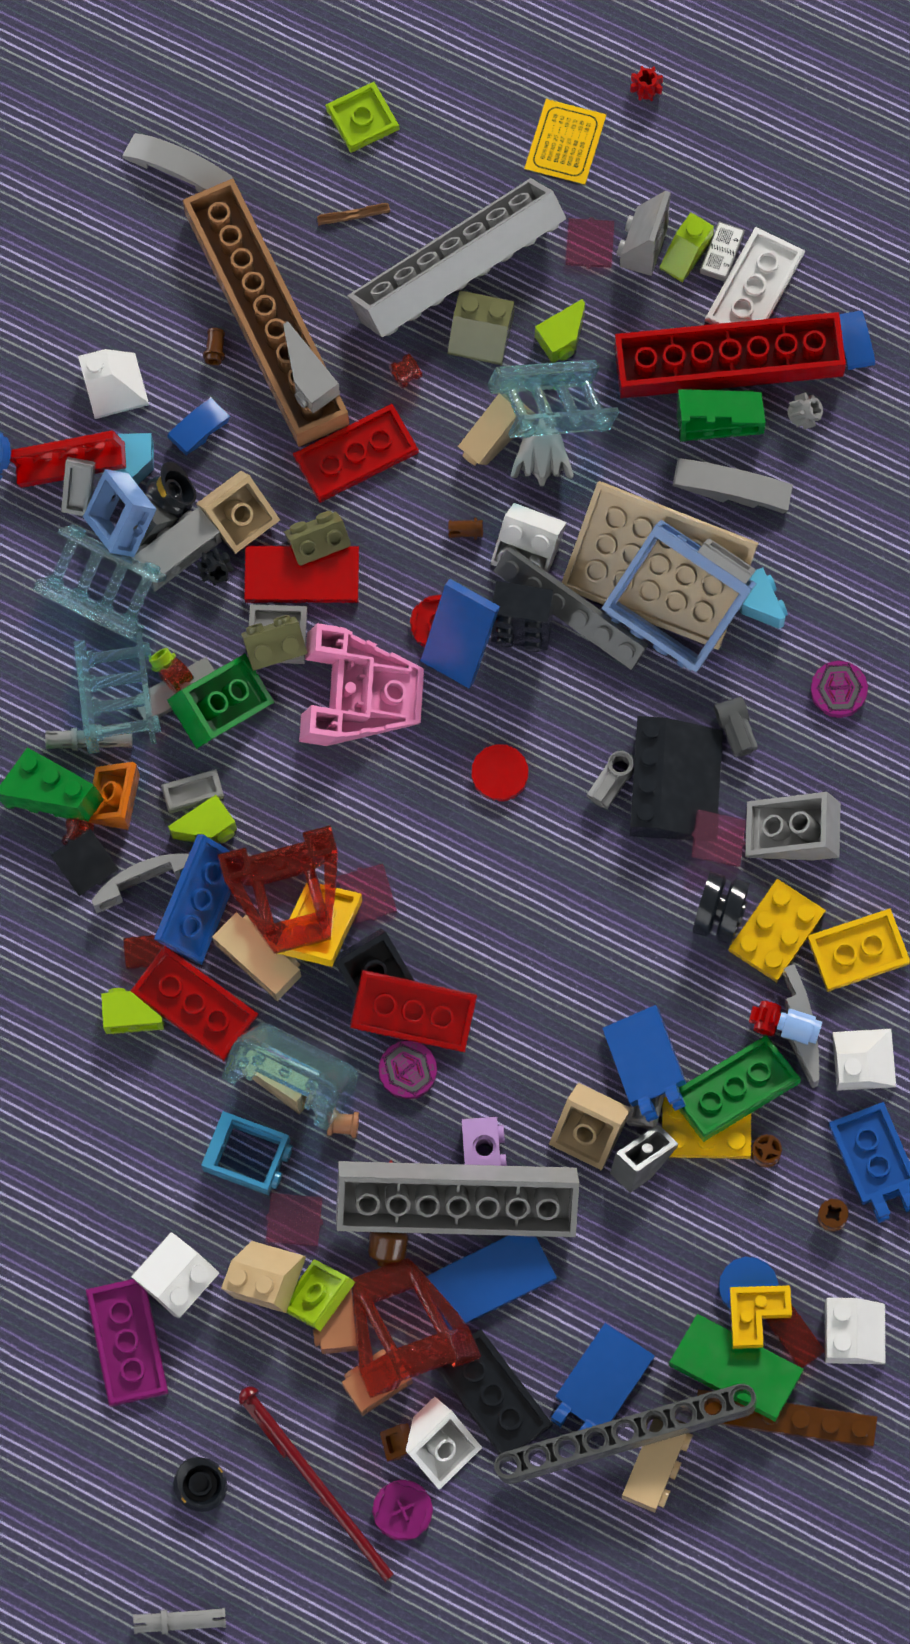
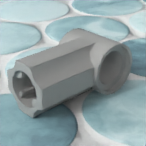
[586,751,633,810]

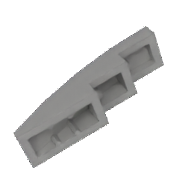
[672,458,793,513]
[782,964,819,1089]

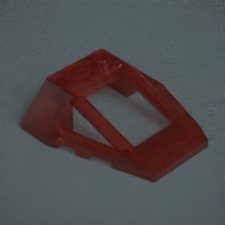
[218,825,338,954]
[352,1258,481,1398]

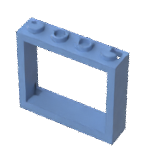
[601,520,757,673]

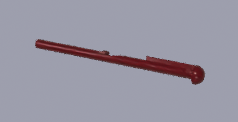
[239,1386,394,1582]

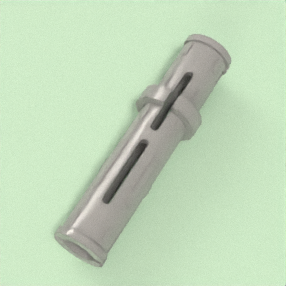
[45,728,133,751]
[133,1608,226,1634]

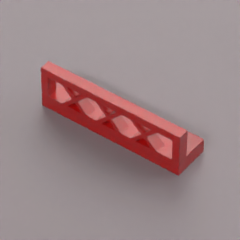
[10,430,126,488]

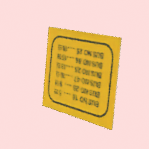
[524,99,607,185]

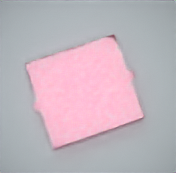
[566,217,614,269]
[691,810,746,867]
[337,864,397,924]
[266,1193,323,1247]

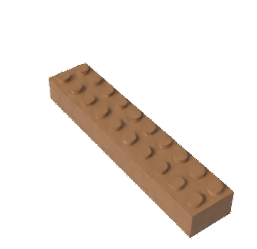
[182,178,349,447]

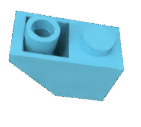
[114,433,154,485]
[739,568,788,629]

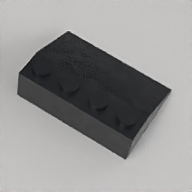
[630,716,723,842]

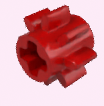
[630,66,663,102]
[749,1001,782,1036]

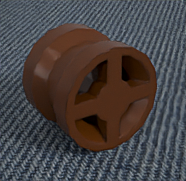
[751,1134,782,1168]
[817,1199,848,1232]

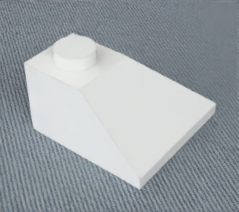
[78,349,149,419]
[832,1029,896,1091]
[406,1397,482,1490]

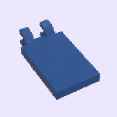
[602,1005,687,1122]
[828,1102,910,1223]
[551,1323,655,1430]

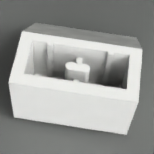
[490,503,567,573]

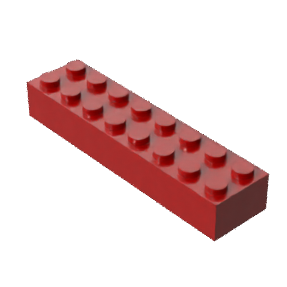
[614,312,846,399]

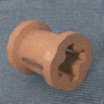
[327,1109,359,1139]

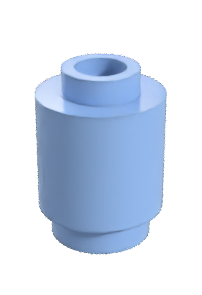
[777,1008,822,1045]

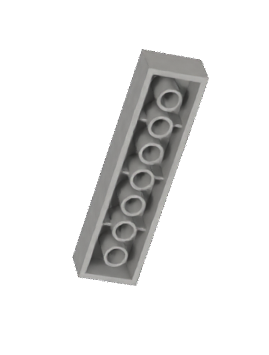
[347,178,567,337]
[336,1161,579,1237]

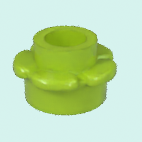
[149,648,176,674]

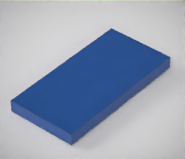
[421,579,500,689]
[154,834,245,965]
[423,1236,557,1332]

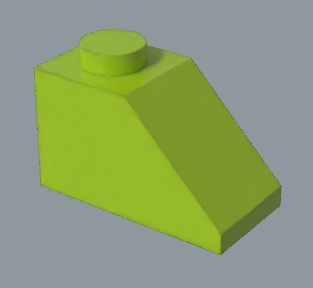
[659,212,714,283]
[535,299,585,363]
[168,795,237,844]
[101,988,164,1034]

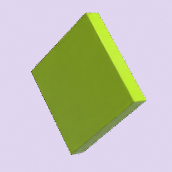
[325,82,400,153]
[286,1259,355,1332]

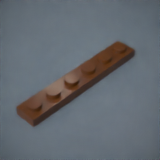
[697,1389,877,1448]

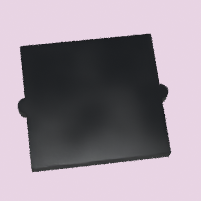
[51,828,118,896]

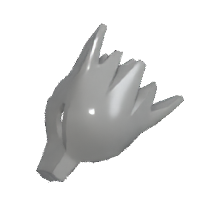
[511,411,574,486]

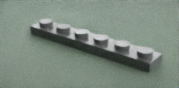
[493,546,648,670]

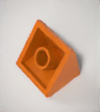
[87,762,140,830]

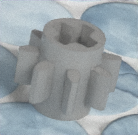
[788,393,823,429]

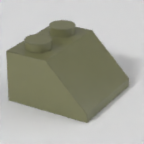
[448,290,514,365]

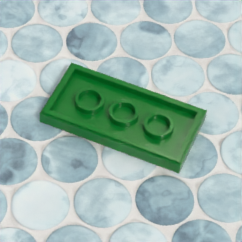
[679,1035,801,1142]
[669,1314,804,1422]

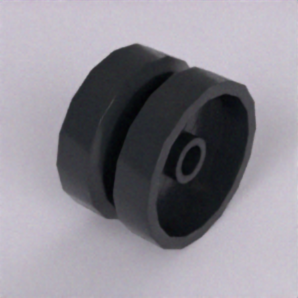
[692,871,750,944]

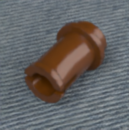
[203,328,225,366]
[448,517,483,540]

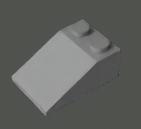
[617,191,671,276]
[745,792,841,861]

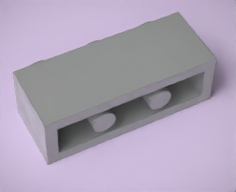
[132,507,222,592]

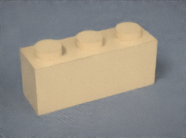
[212,912,301,1001]
[622,1419,693,1513]

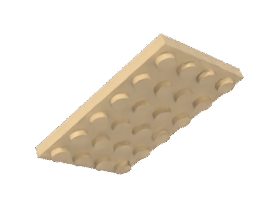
[562,481,759,650]

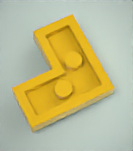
[730,1285,792,1349]

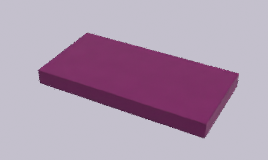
[86,1279,169,1407]

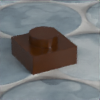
[380,1423,410,1462]

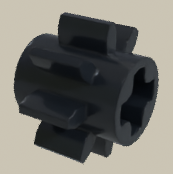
[196,548,234,586]

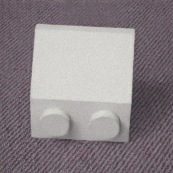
[131,1232,219,1318]
[825,1298,885,1364]

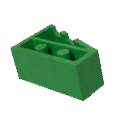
[676,389,765,442]
[0,747,104,822]

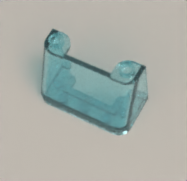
[222,1023,358,1131]

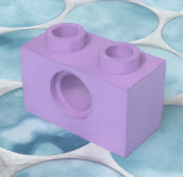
[462,1117,507,1166]

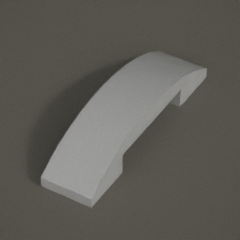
[122,133,233,192]
[92,854,189,913]

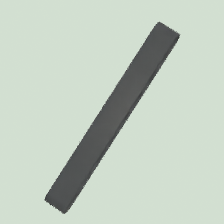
[494,1384,757,1484]

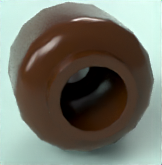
[368,1232,408,1267]

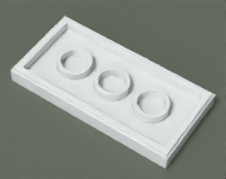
[705,227,805,324]

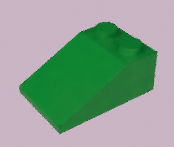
[167,654,274,749]

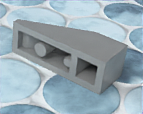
[283,321,340,413]

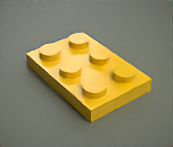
[728,878,826,983]
[276,881,363,967]
[807,908,910,992]
[662,1097,751,1159]

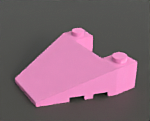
[299,623,424,746]

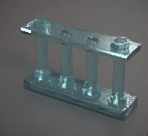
[487,359,619,438]
[33,524,168,640]
[73,631,161,754]

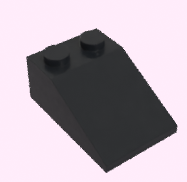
[334,928,415,1037]

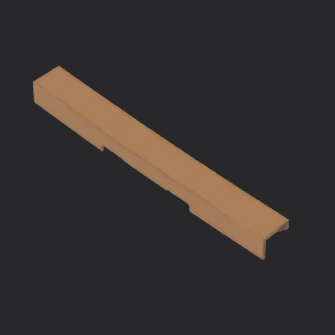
[317,203,390,225]

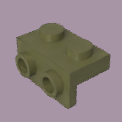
[284,511,351,565]
[241,615,308,671]

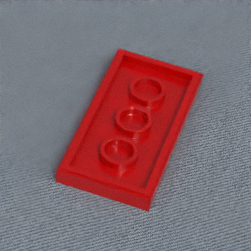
[293,404,419,503]
[244,546,359,603]
[131,946,259,1062]
[350,970,477,1052]

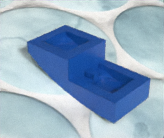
[839,310,875,370]
[167,398,230,455]

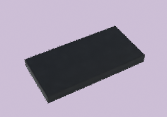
[433,1328,553,1455]

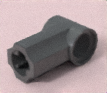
[714,696,758,757]

